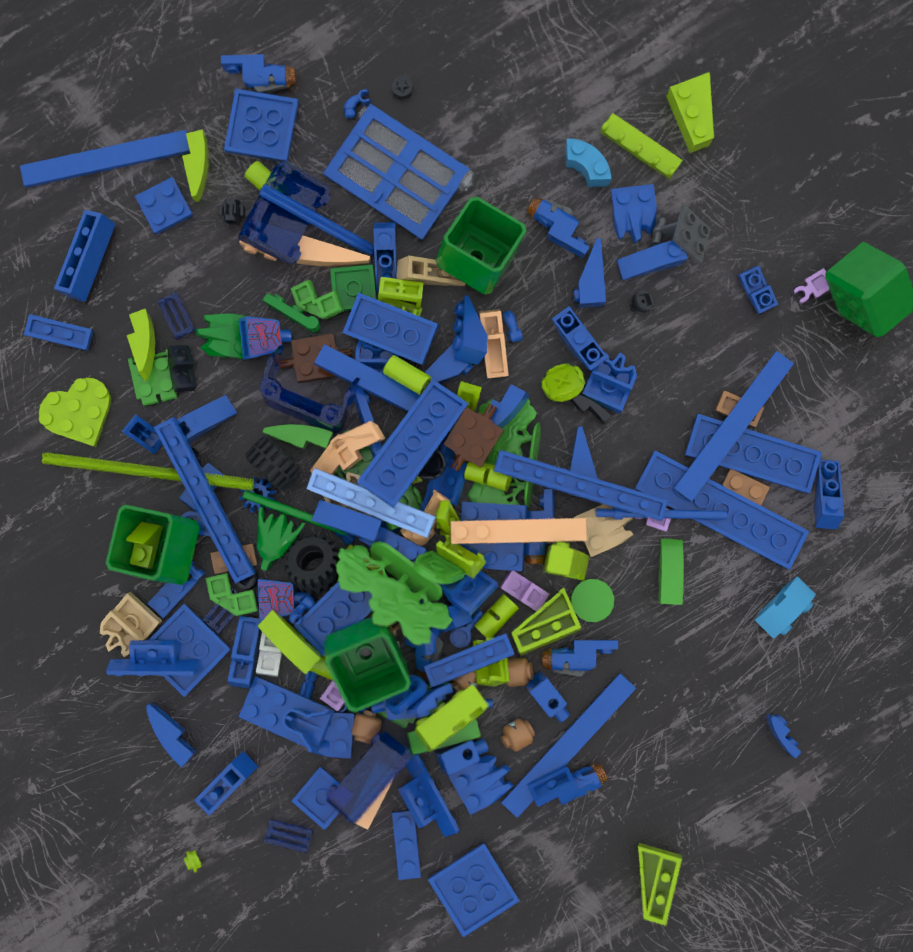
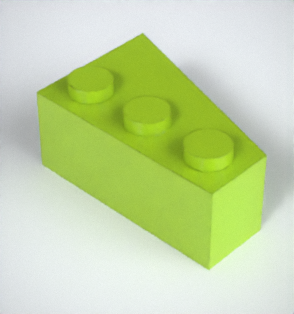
[666,72,714,153]
[542,542,589,581]
[512,587,581,656]
[414,684,489,753]
[638,843,682,926]

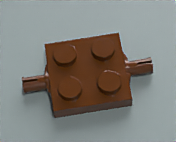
[279,333,353,384]
[444,403,504,471]

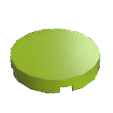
[542,364,585,402]

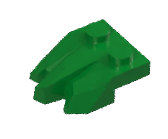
[195,313,250,361]

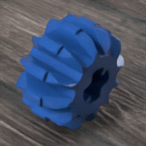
[239,477,277,513]

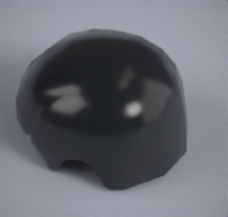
[418,449,446,481]

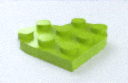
[39,378,111,447]

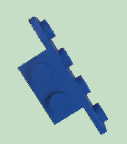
[420,434,468,511]
[106,640,198,677]
[398,754,459,837]

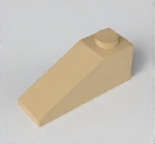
[397,256,465,286]

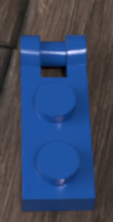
[147,561,205,618]

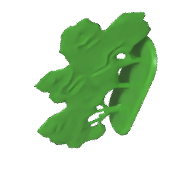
[467,399,541,508]
[336,541,453,645]

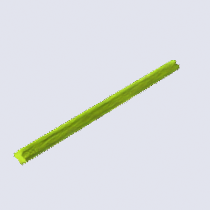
[42,452,254,491]

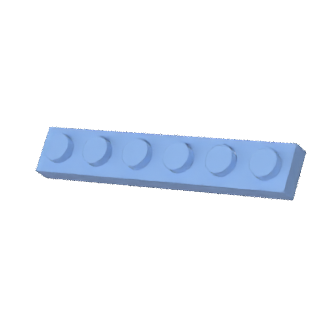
[307,468,436,538]

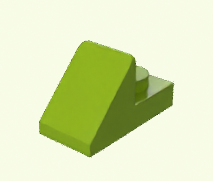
[457,381,482,412]
[126,522,163,569]

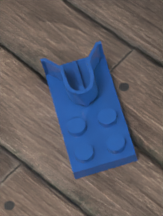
[342,292,440,366]
[294,581,373,657]
[239,676,335,752]

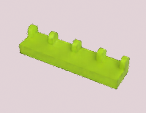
[600,113,683,180]

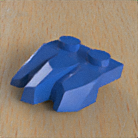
[610,184,657,244]
[356,340,399,375]
[582,352,637,414]
[439,570,498,617]
[307,712,355,758]
[448,755,514,815]

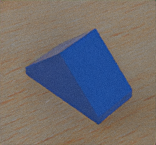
[122,414,162,454]

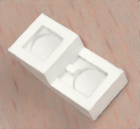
[256,632,282,677]

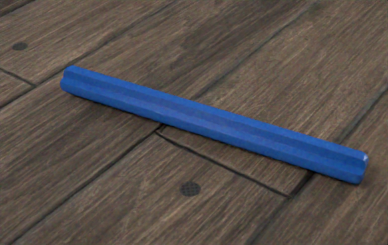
[259,184,374,256]

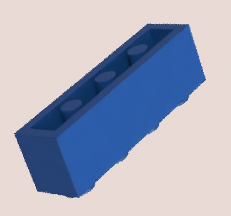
[54,210,116,302]

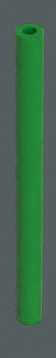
[242,490,346,536]

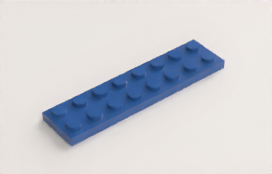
[634,451,809,570]

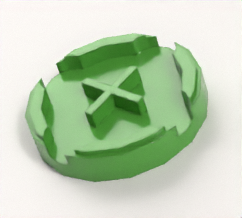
[571,579,614,622]

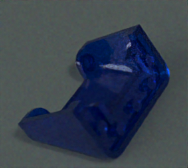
[238,161,332,265]

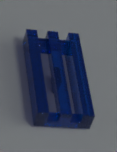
[157,292,195,340]
[202,586,239,634]
[264,819,313,853]

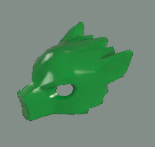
[257,507,305,571]

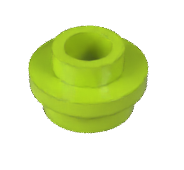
[183,850,202,872]

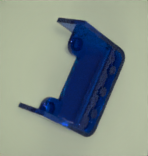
[260,345,361,433]
[325,731,414,825]

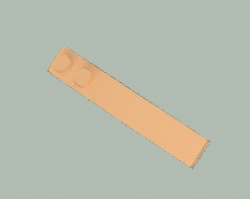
[239,218,371,267]
[451,518,587,544]

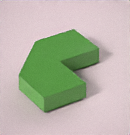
[291,280,344,320]
[206,573,259,616]

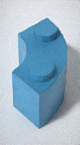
[565,139,612,187]
[755,576,816,639]

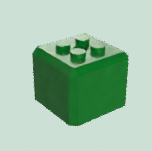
[436,197,527,295]
[825,242,913,337]
[106,504,200,585]
[324,617,411,712]

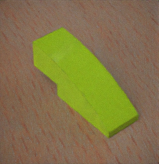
[182,130,209,202]
[127,309,155,381]
[258,609,321,674]

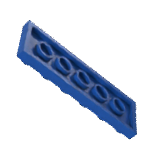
[357,379,469,509]
[684,414,822,494]

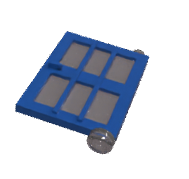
[323,104,476,241]

